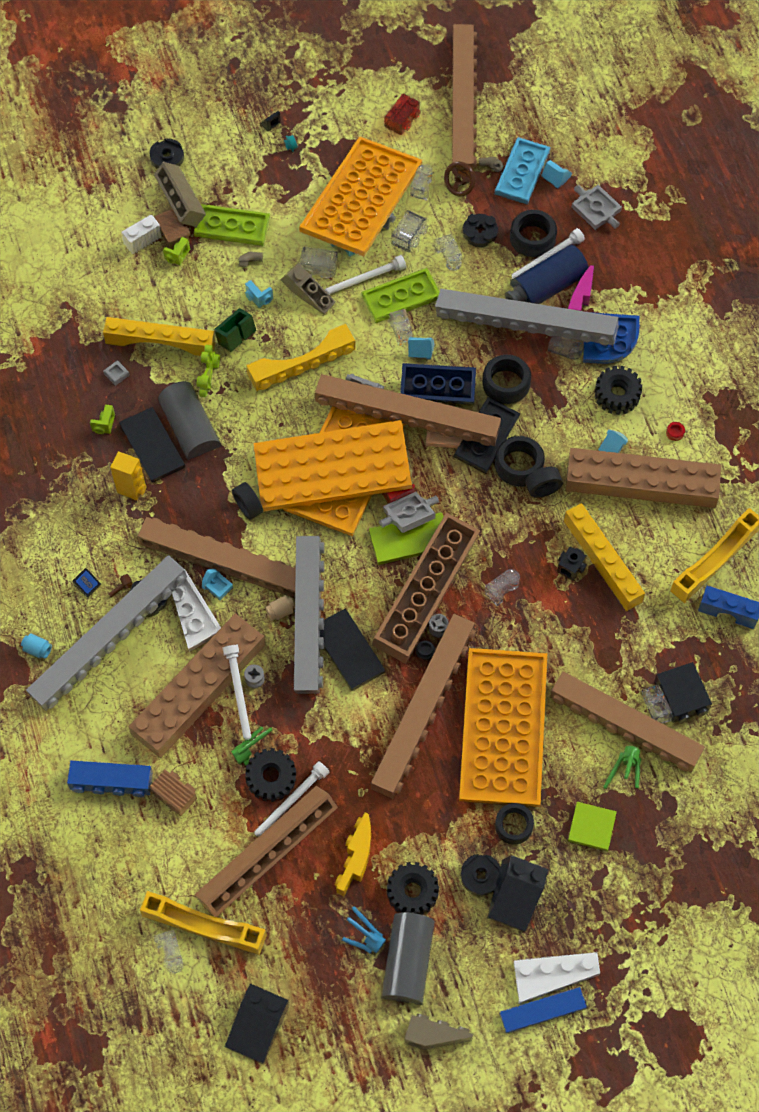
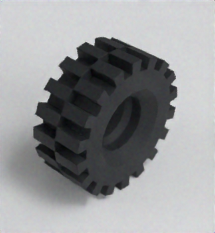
[595,366,642,415]
[245,748,296,802]
[387,862,439,915]

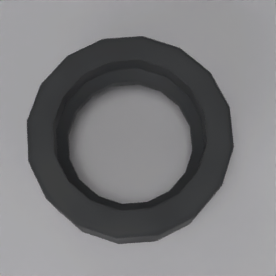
[525,467,563,498]
[232,482,263,520]
[495,803,534,845]

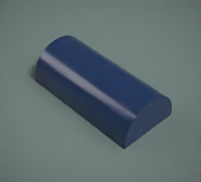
[510,244,589,304]
[400,363,476,405]

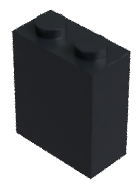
[654,662,712,723]

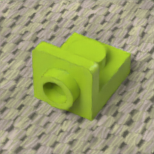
[163,237,190,265]
[90,405,115,434]

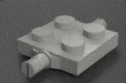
[572,185,622,230]
[379,492,439,533]

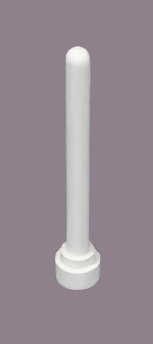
[512,228,585,279]
[325,255,406,295]
[222,645,251,740]
[255,761,330,837]

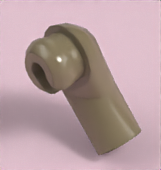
[479,157,503,172]
[238,252,263,267]

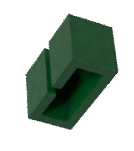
[214,308,257,352]

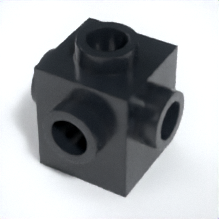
[557,546,587,581]

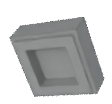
[103,360,130,386]

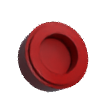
[666,422,685,441]

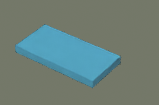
[494,137,550,205]

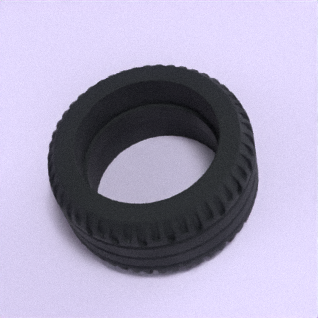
[510,209,557,258]
[482,354,531,405]
[495,436,545,487]

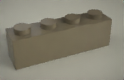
[154,162,206,227]

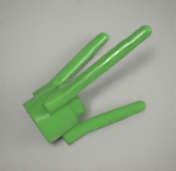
[231,727,272,766]
[603,746,641,789]

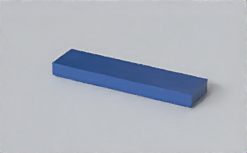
[499,987,587,1034]

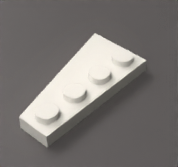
[172,570,221,652]
[514,952,600,1004]

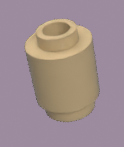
[265,595,295,621]

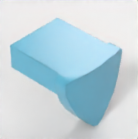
[542,160,572,188]
[408,337,435,359]
[598,430,628,453]
[202,569,233,600]

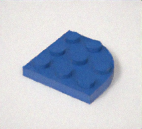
[583,312,640,364]

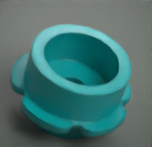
[284,135,298,152]

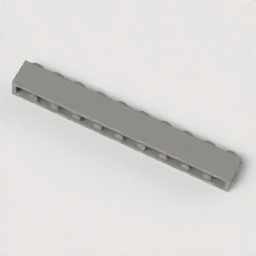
[435,289,619,345]
[26,555,187,711]

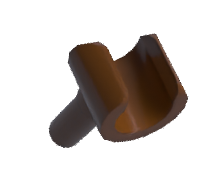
[108,574,133,597]

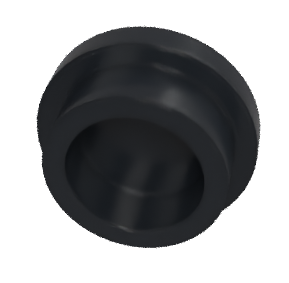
[416,641,435,660]

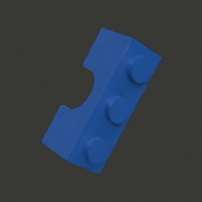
[698,585,759,629]

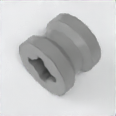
[429,614,449,638]
[244,664,265,688]

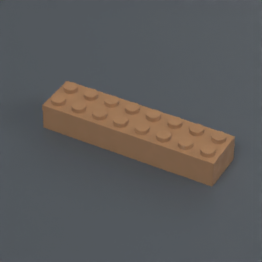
[565,448,721,508]
[372,512,480,664]
[128,613,266,759]

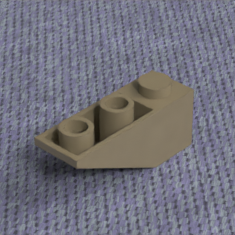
[280,263,336,314]
[404,1014,473,1050]

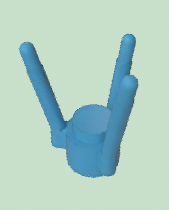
[342,907,386,953]

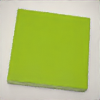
[568,802,617,852]

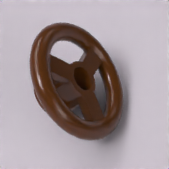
[444,161,475,197]

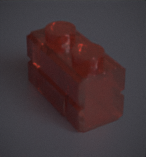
[384,93,421,135]

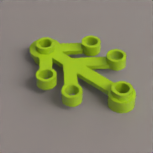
[196,345,220,398]

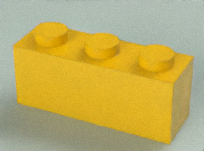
[110,451,146,501]

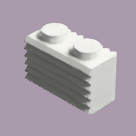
[121,215,162,254]

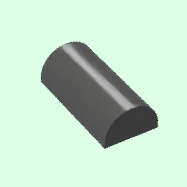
[158,381,222,460]
[381,913,435,1005]

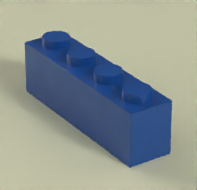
[67,760,153,797]

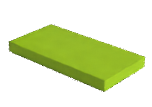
[194,204,270,246]
[361,268,440,323]
[369,512,444,565]

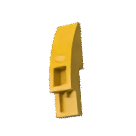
[335,812,371,896]

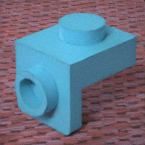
[245,280,273,308]

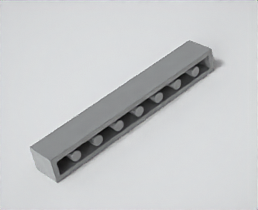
[294,536,325,694]

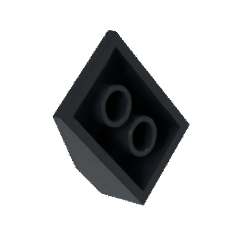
[487,855,549,932]
[225,983,290,1064]

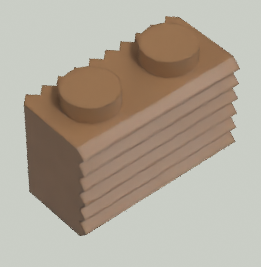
[154,209,190,250]
[149,770,197,816]

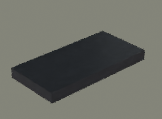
[453,397,520,474]
[119,407,185,483]
[320,608,385,691]

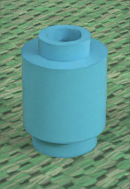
[21,633,52,659]

